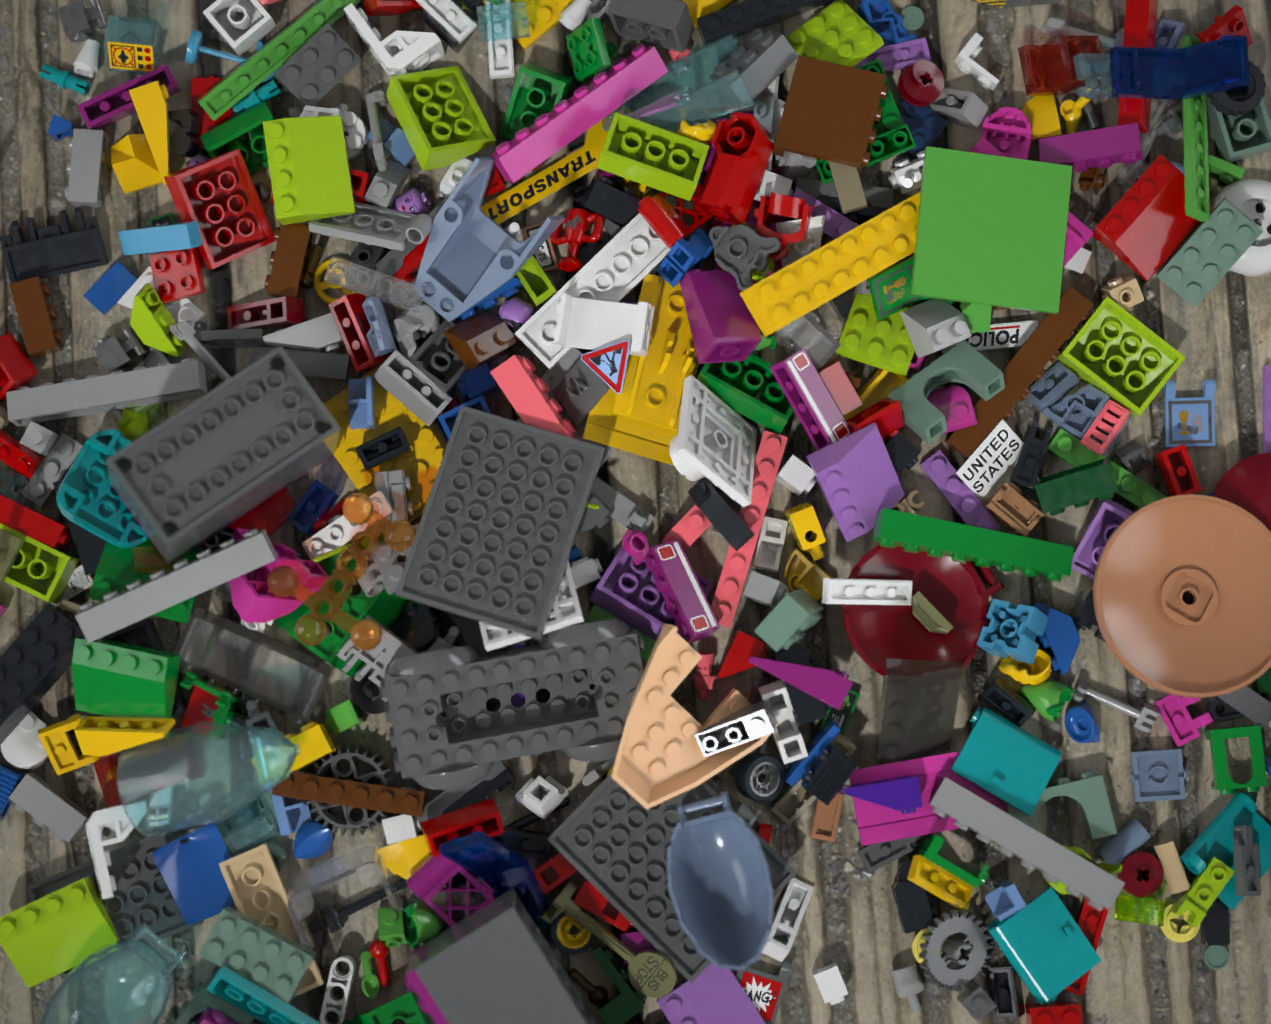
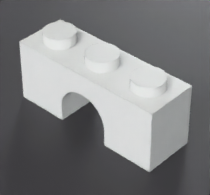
[758,680,808,764]

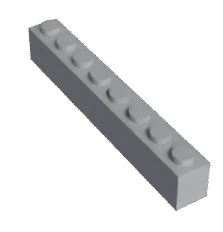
[6,358,208,427]
[75,528,277,643]
[929,777,1125,911]

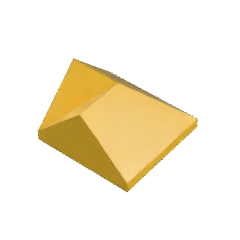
[111,134,163,194]

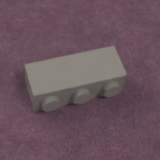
[65,129,109,208]
[372,350,452,426]
[9,773,91,843]

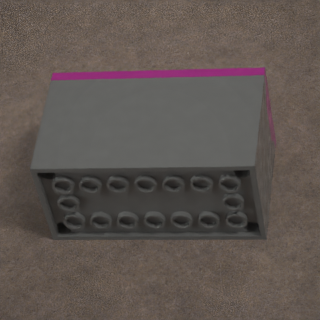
[106,345,341,566]
[404,888,598,1024]

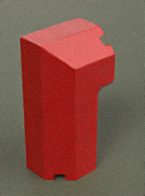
[694,112,774,226]

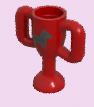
[550,208,604,273]

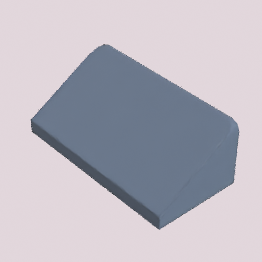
[1026,361,1079,413]

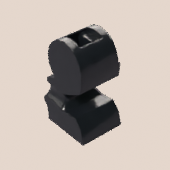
[168,108,202,158]

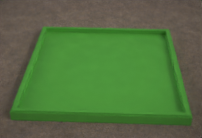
[910,146,1073,314]

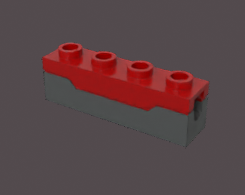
[376,197,448,290]

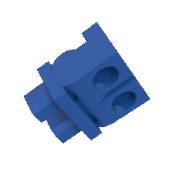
[656,228,714,288]

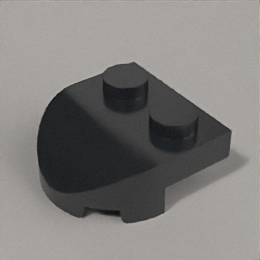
[389,601,441,651]

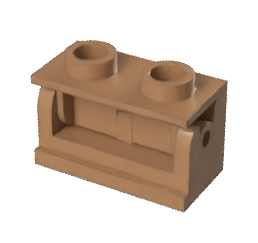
[984,483,1044,537]

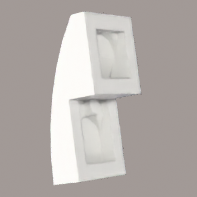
[753,516,788,573]

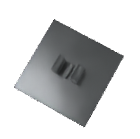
[552,358,610,424]

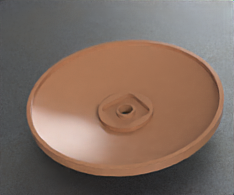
[1093,494,1271,698]

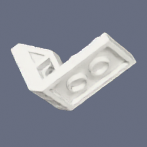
[344,3,445,78]
[85,799,148,899]

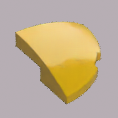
[1021,91,1062,143]
[784,548,833,602]
[378,835,431,880]

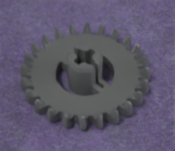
[919,909,994,993]

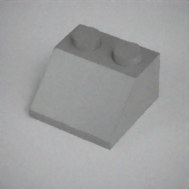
[900,298,972,358]

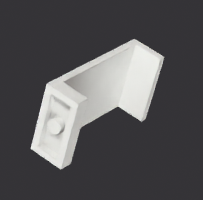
[553,293,655,357]

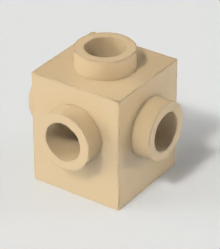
[1101,276,1144,312]

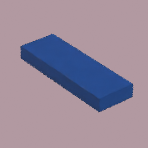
[785,718,841,786]

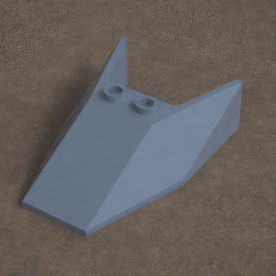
[413,157,566,322]

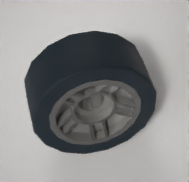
[735,753,785,802]

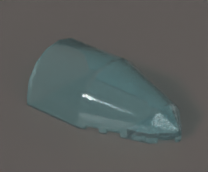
[117,722,300,838]

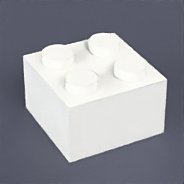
[203,0,276,56]

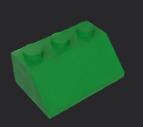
[200,101,275,175]

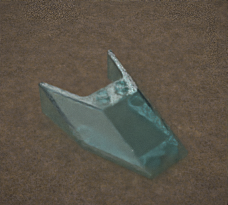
[602,34,755,131]

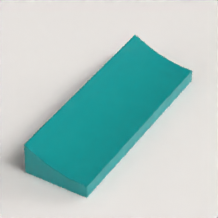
[206,966,321,1024]

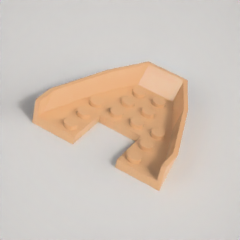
[611,623,778,809]

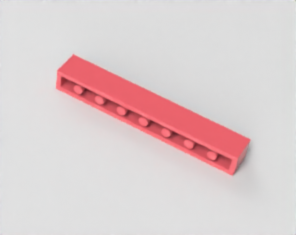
[711,430,788,628]

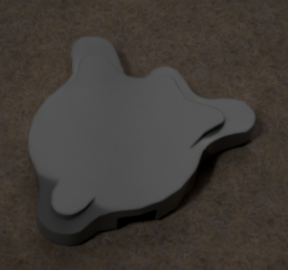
[709,224,781,292]

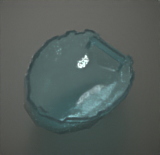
[40,923,185,1024]

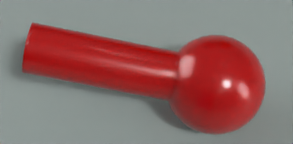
[311,499,350,535]
[369,938,391,987]

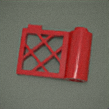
[637,183,715,249]

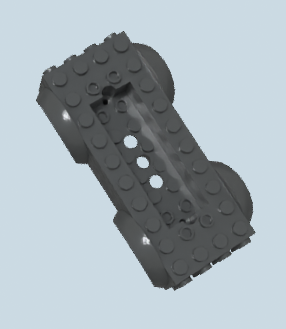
[380,619,646,790]

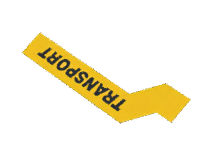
[481,104,633,225]

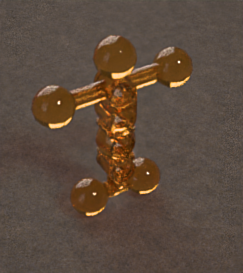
[267,493,416,651]

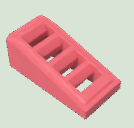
[1080,400,1130,456]

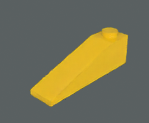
[129,80,170,185]
[74,716,176,757]

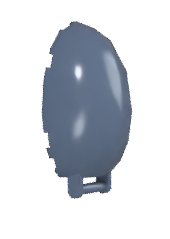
[667,791,774,970]

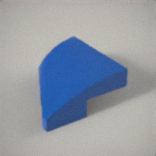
[857,0,917,47]

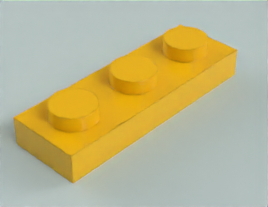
[907,855,974,910]

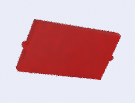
[191,76,232,149]

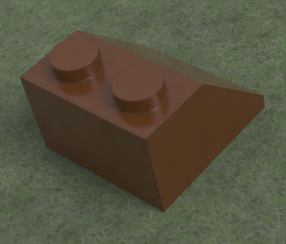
[443,311,518,374]

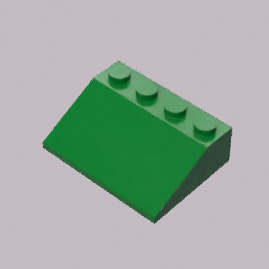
[88,538,202,625]
[72,637,181,718]

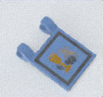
[1162,379,1216,447]

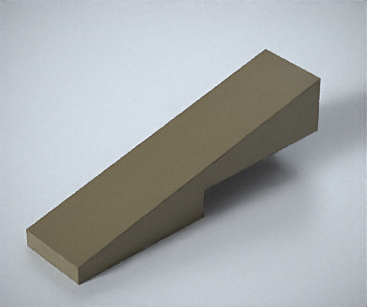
[828,161,867,214]

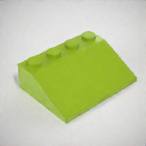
[386,65,496,171]
[263,116,356,225]
[1057,296,1186,419]
[0,876,122,988]

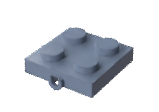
[1130,749,1187,802]

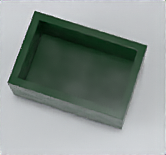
[1034,457,1118,516]

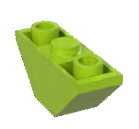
[130,283,188,357]

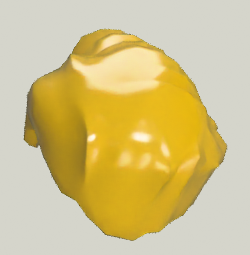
[675,120,717,145]
[999,649,1052,685]

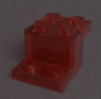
[1018,36,1107,96]

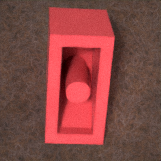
[660,505,712,552]

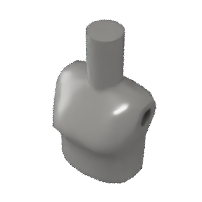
[890,962,924,1011]

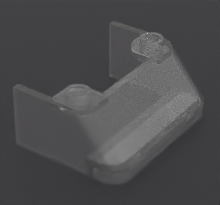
[287,843,404,949]

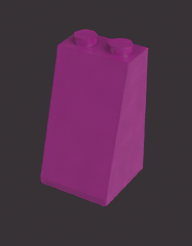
[680,268,762,364]

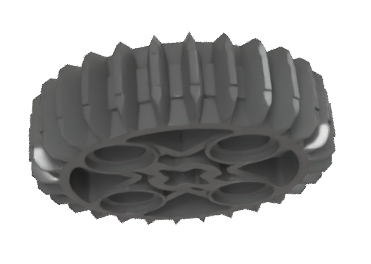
[306,744,398,837]

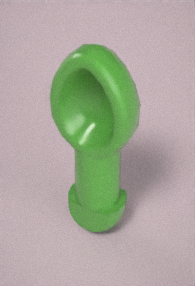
[360,949,380,999]

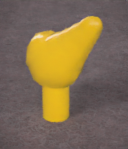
[1060,93,1092,134]

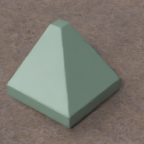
[265,837,287,873]

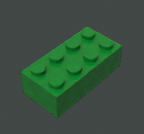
[697,353,794,435]

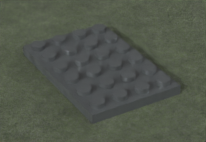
[26,829,204,980]

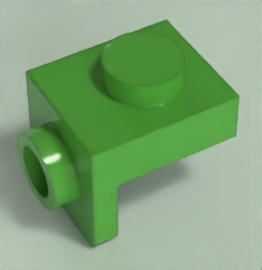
[377,905,407,948]

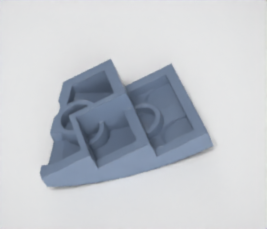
[362,296,398,358]
[1042,384,1132,456]

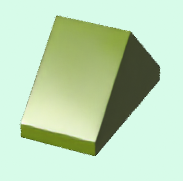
[516,256,557,306]

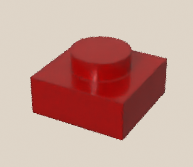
[484,165,506,199]

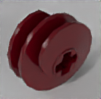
[897,60,944,107]
[1118,851,1164,897]

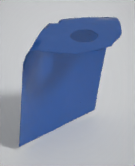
[153,824,235,925]

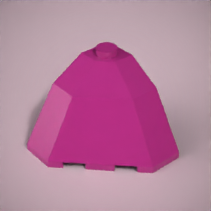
[229,528,330,623]

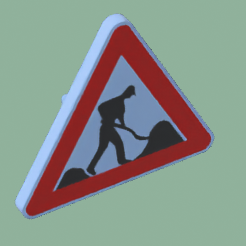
[581,340,631,394]

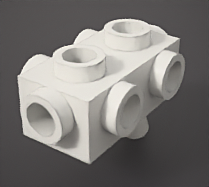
[888,150,925,196]

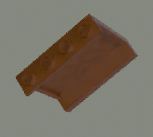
[774,55,889,175]

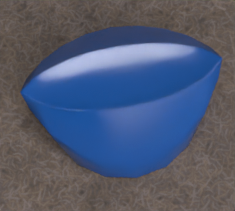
[1065,700,1100,743]
[294,820,333,859]

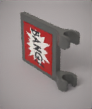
[736,959,792,1024]

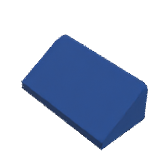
[83,261,137,315]

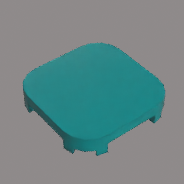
[56,429,149,548]

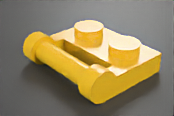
[38,714,101,775]

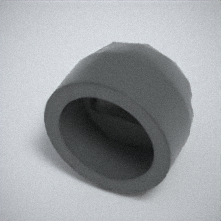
[254,183,270,203]

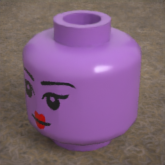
[393,188,431,215]

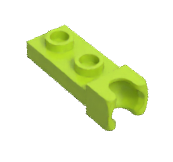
[1172,856,1235,928]

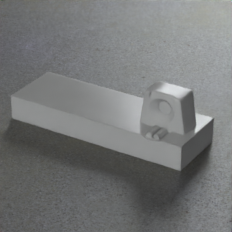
[591,477,655,533]

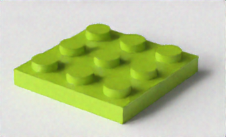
[786,0,884,67]
[835,294,916,377]

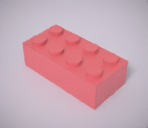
[490,355,578,439]

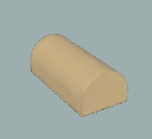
[1153,838,1190,894]

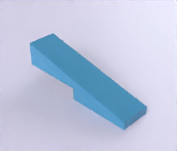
[118,221,203,255]

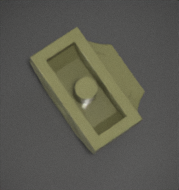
[912,591,953,634]

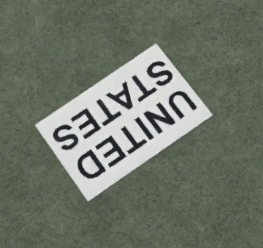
[956,419,1023,500]

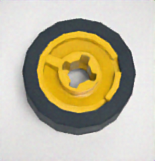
[550,906,597,955]

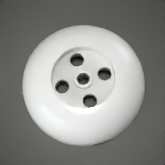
[1209,179,1271,276]

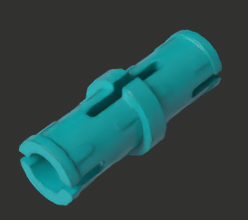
[40,63,91,96]
[232,79,282,115]

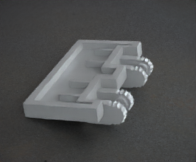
[337,615,420,702]

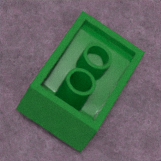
[500,62,573,140]

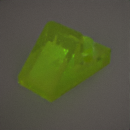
[1115,894,1165,926]

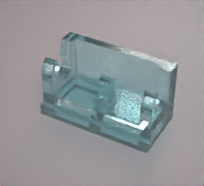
[477,2,530,42]

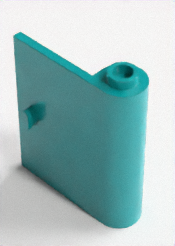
[951,707,1062,816]
[1180,792,1271,910]
[987,886,1102,1005]

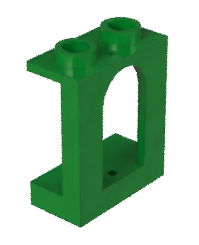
[1204,725,1268,795]
[917,833,989,888]

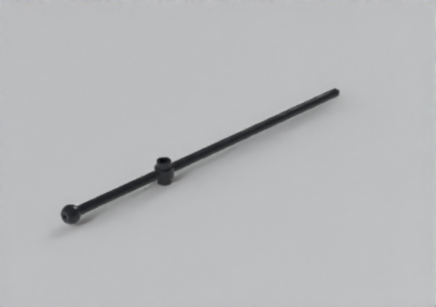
[212,797,570,977]

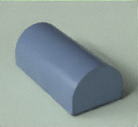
[1153,17,1186,72]
[1095,818,1151,865]

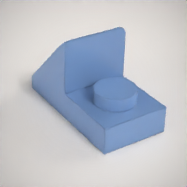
[368,117,415,167]

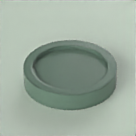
[900,6,924,31]
[1203,946,1229,970]

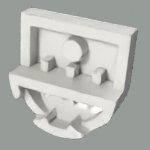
[1,711,48,769]

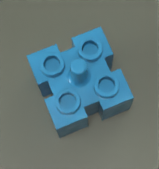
[977,599,1049,664]

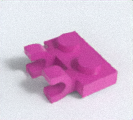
[1153,694,1213,747]

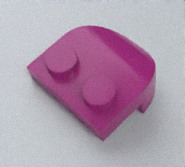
[981,107,1032,160]
[927,386,978,434]

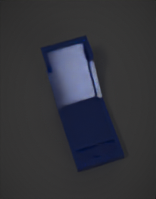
[1109,35,1250,100]
[440,831,556,929]

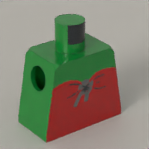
[180,685,245,735]

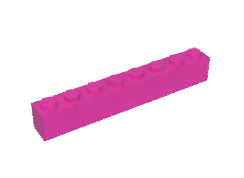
[490,44,668,183]

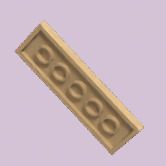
[219,843,325,1001]

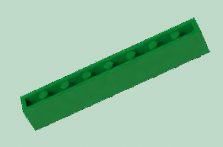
[873,508,1074,582]

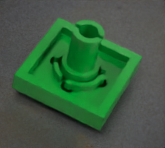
[566,18,617,83]

